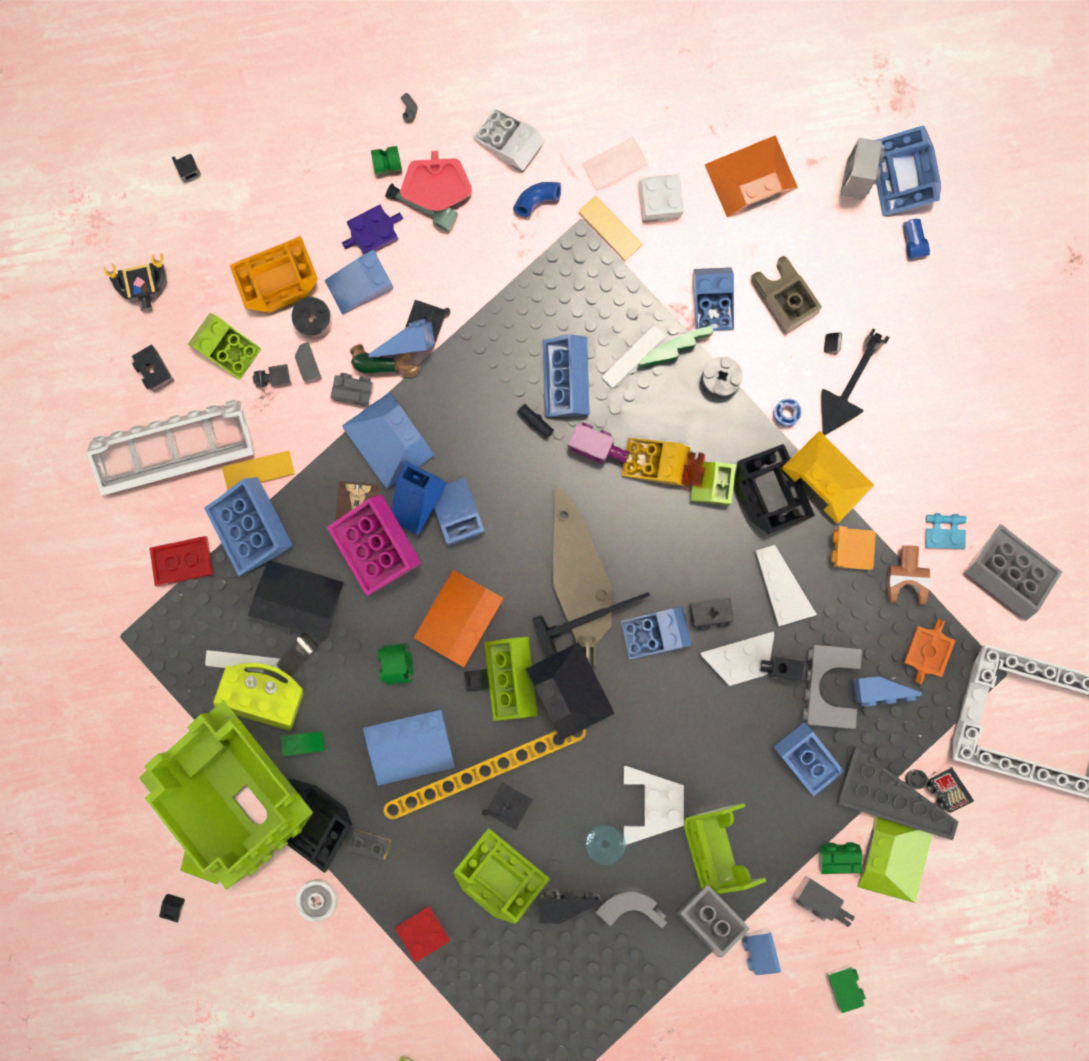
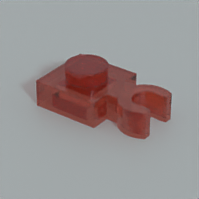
[681,452,705,487]

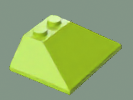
[857,816,933,903]
[453,828,550,924]

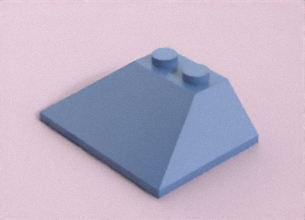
[875,125,942,217]
[342,392,435,489]

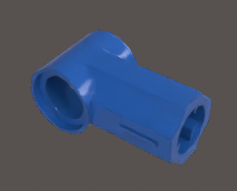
[903,218,930,259]

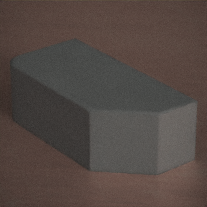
[294,342,322,383]

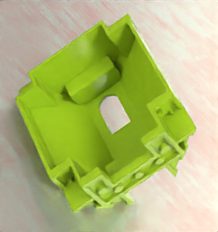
[139,700,313,890]

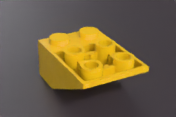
[622,437,691,486]

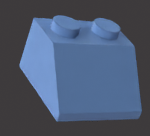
[742,928,781,975]

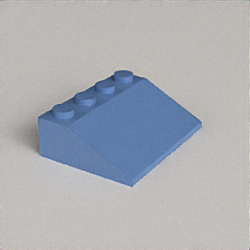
[204,477,293,576]
[363,710,455,786]

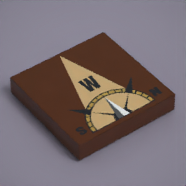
[335,481,379,521]

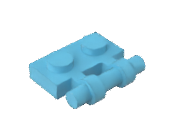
[925,513,967,550]

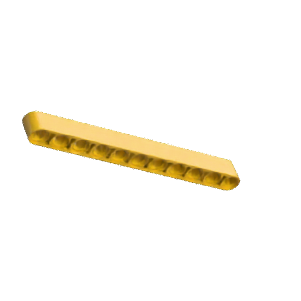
[384,729,586,819]

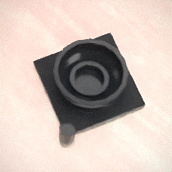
[405,299,451,342]
[482,782,533,830]

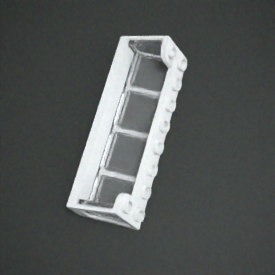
[87,399,254,496]

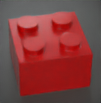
[394,905,451,963]

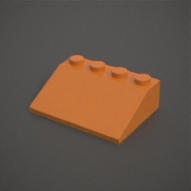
[414,570,504,668]

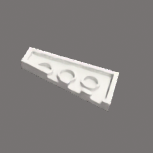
[755,545,817,626]

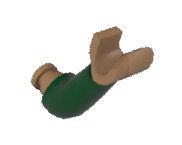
[350,344,420,378]

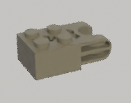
[751,256,822,333]

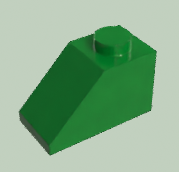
[281,731,325,756]

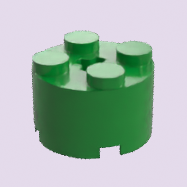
[377,643,413,685]

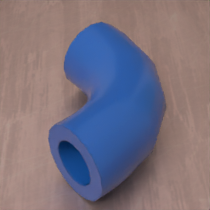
[513,181,561,217]

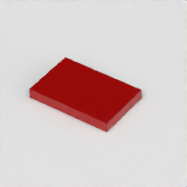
[149,536,214,587]

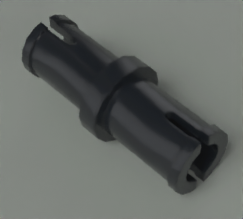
[517,404,554,439]

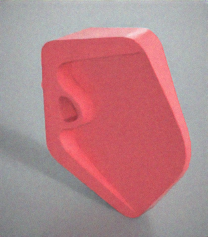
[400,151,472,211]

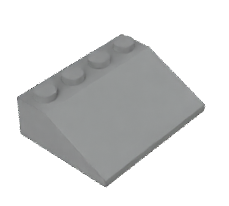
[964,523,1063,621]

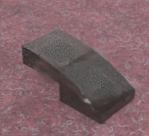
[276,632,318,677]

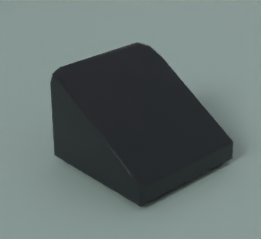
[823,332,843,354]
[464,669,489,691]
[159,894,185,923]

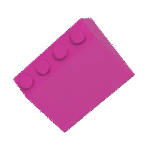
[327,494,422,596]

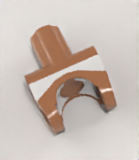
[887,545,930,605]

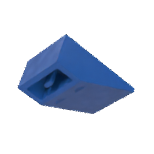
[391,462,447,535]

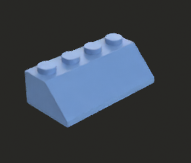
[543,334,590,418]

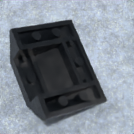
[735,444,815,534]
[526,642,615,741]
[287,779,352,873]

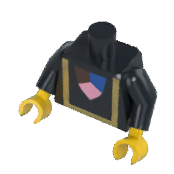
[104,253,166,311]

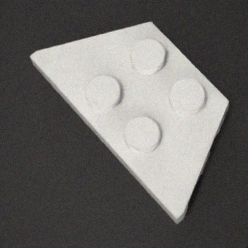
[700,632,774,686]

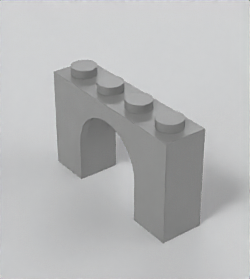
[803,645,862,729]

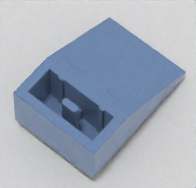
[693,267,735,331]
[434,477,485,546]
[621,607,692,660]
[853,677,922,707]

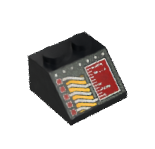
[926,766,974,813]

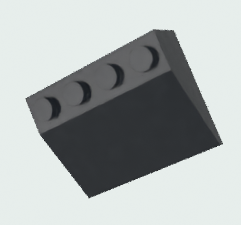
[248,560,344,639]

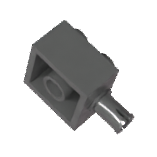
[793,875,855,927]

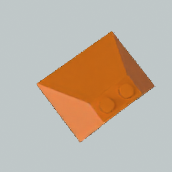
[704,135,798,217]

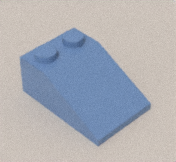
[324,250,394,315]
[369,319,435,358]
[774,722,844,797]

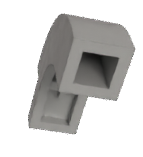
[595,891,667,928]

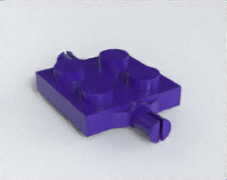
[342,204,403,255]

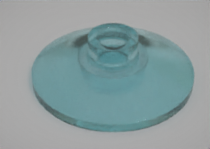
[586,825,626,865]

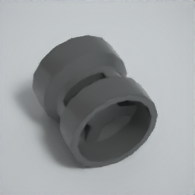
[905,769,928,790]

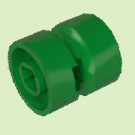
[371,145,402,175]

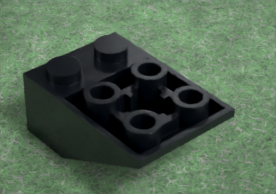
[539,891,601,924]

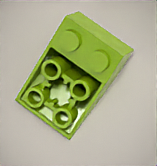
[188,313,262,380]

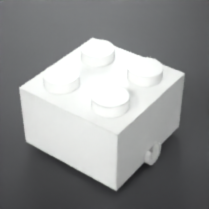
[638,174,684,222]

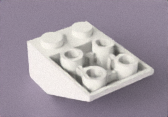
[473,107,545,171]

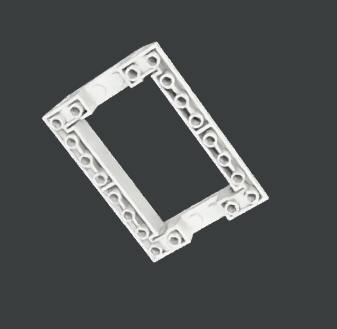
[953,644,1089,798]

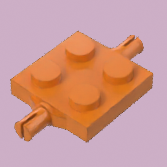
[903,619,956,685]

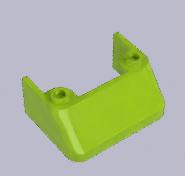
[684,803,766,894]

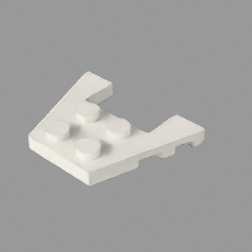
[624,766,684,845]

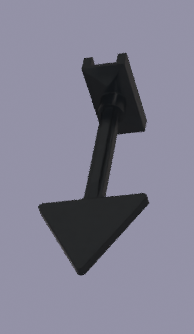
[822,328,890,435]
[533,592,650,656]

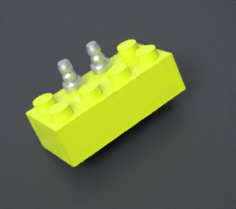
[213,663,303,731]

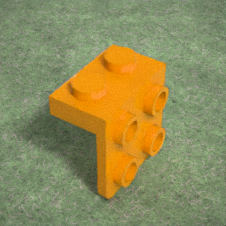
[831,526,876,570]

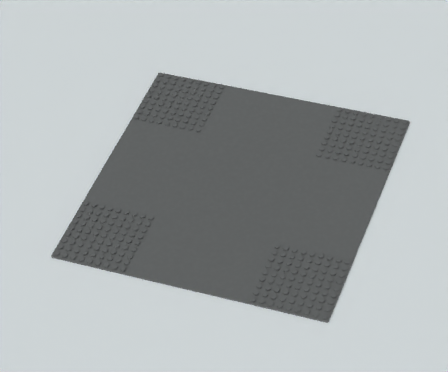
[120,219,1007,1061]

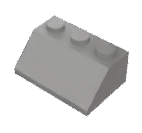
[676,885,750,958]

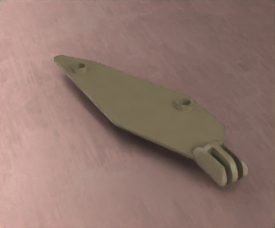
[553,487,612,668]

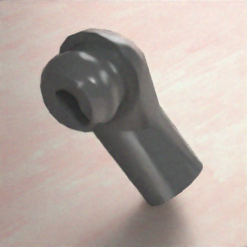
[400,92,418,121]

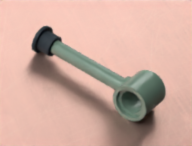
[385,183,458,232]

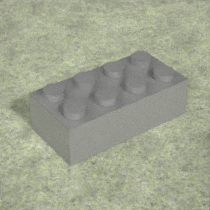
[840,137,884,199]

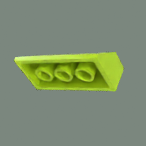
[484,637,538,721]

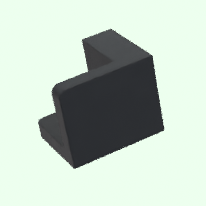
[171,154,201,182]

